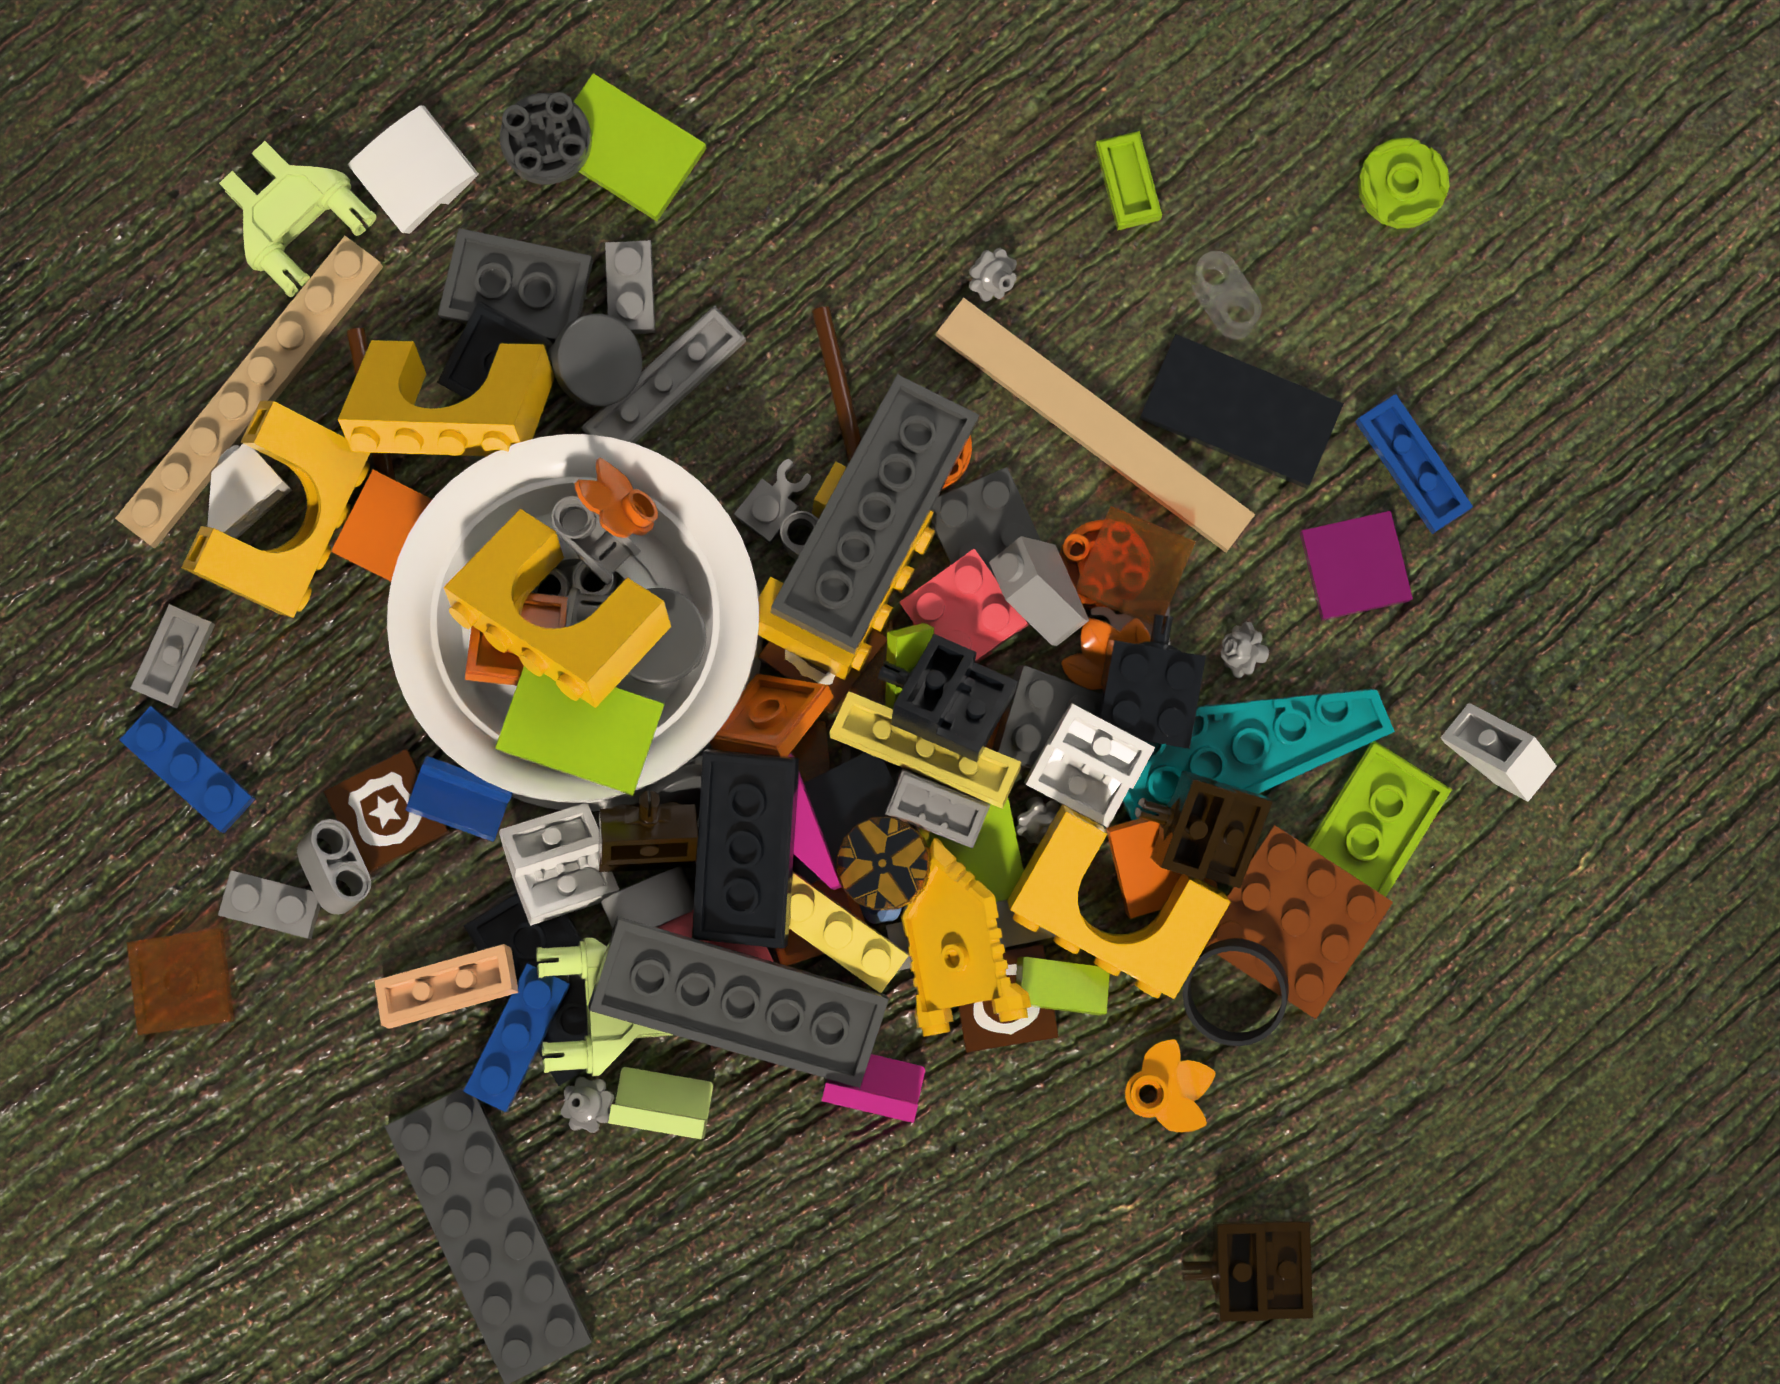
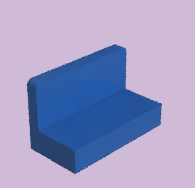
[405,756,513,842]

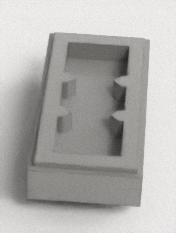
[885,769,990,848]

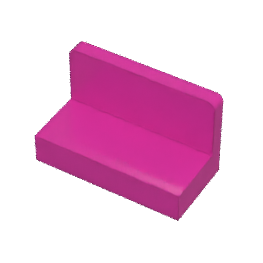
[822,1054,925,1123]

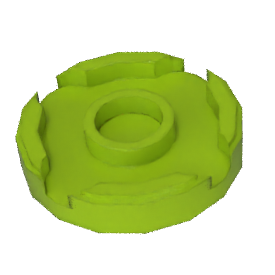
[1358,137,1450,229]

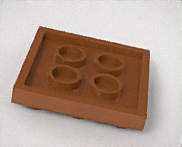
[1205,824,1393,1019]

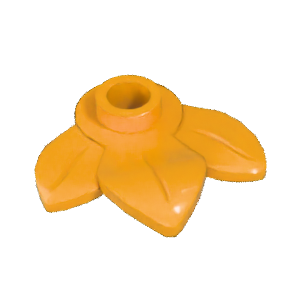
[1124,1039,1216,1132]

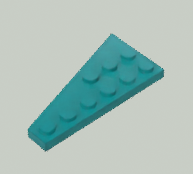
[1097,689,1395,821]

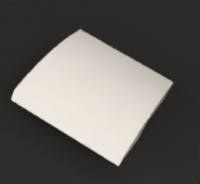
[347,105,479,234]
[1024,703,1155,828]
[499,803,619,926]

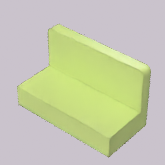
[608,1067,714,1139]

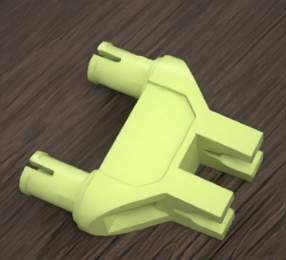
[219,141,376,297]
[536,938,672,1076]

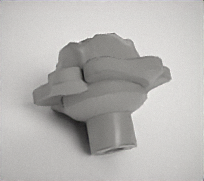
[969,247,1017,302]
[1220,622,1269,678]
[1015,797,1060,844]
[561,1077,614,1133]

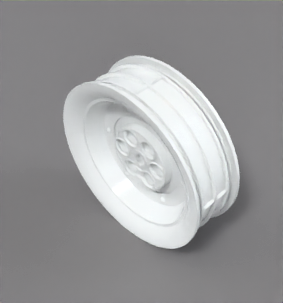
[387,434,764,811]

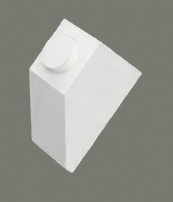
[207,444,292,539]
[1440,703,1557,802]

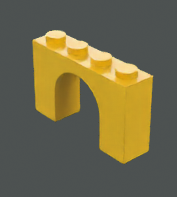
[338,340,555,456]
[181,401,370,618]
[758,461,935,680]
[443,509,671,708]
[1007,804,1231,999]

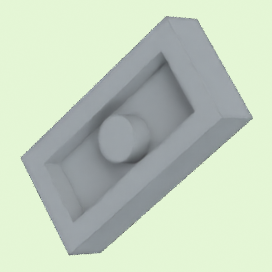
[605,240,655,334]
[130,604,215,708]
[218,870,321,939]

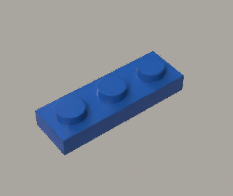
[1355,394,1473,534]
[119,706,256,833]
[463,963,571,1112]

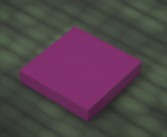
[1300,511,1413,621]

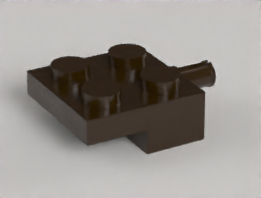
[1135,770,1273,888]
[598,791,698,872]
[1181,1221,1313,1322]

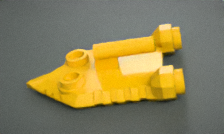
[901,838,1031,1037]

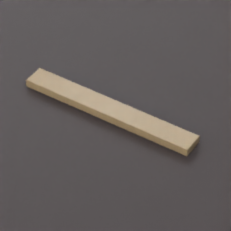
[936,298,1255,553]

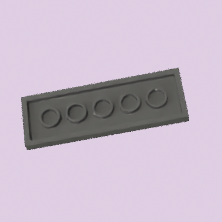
[770,374,979,655]
[588,916,889,1088]
[385,1086,593,1384]

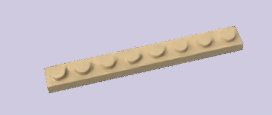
[115,236,383,549]

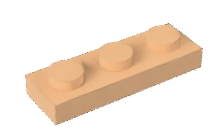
[374,944,519,1029]

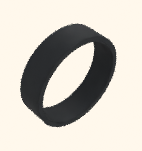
[1183,938,1289,1046]

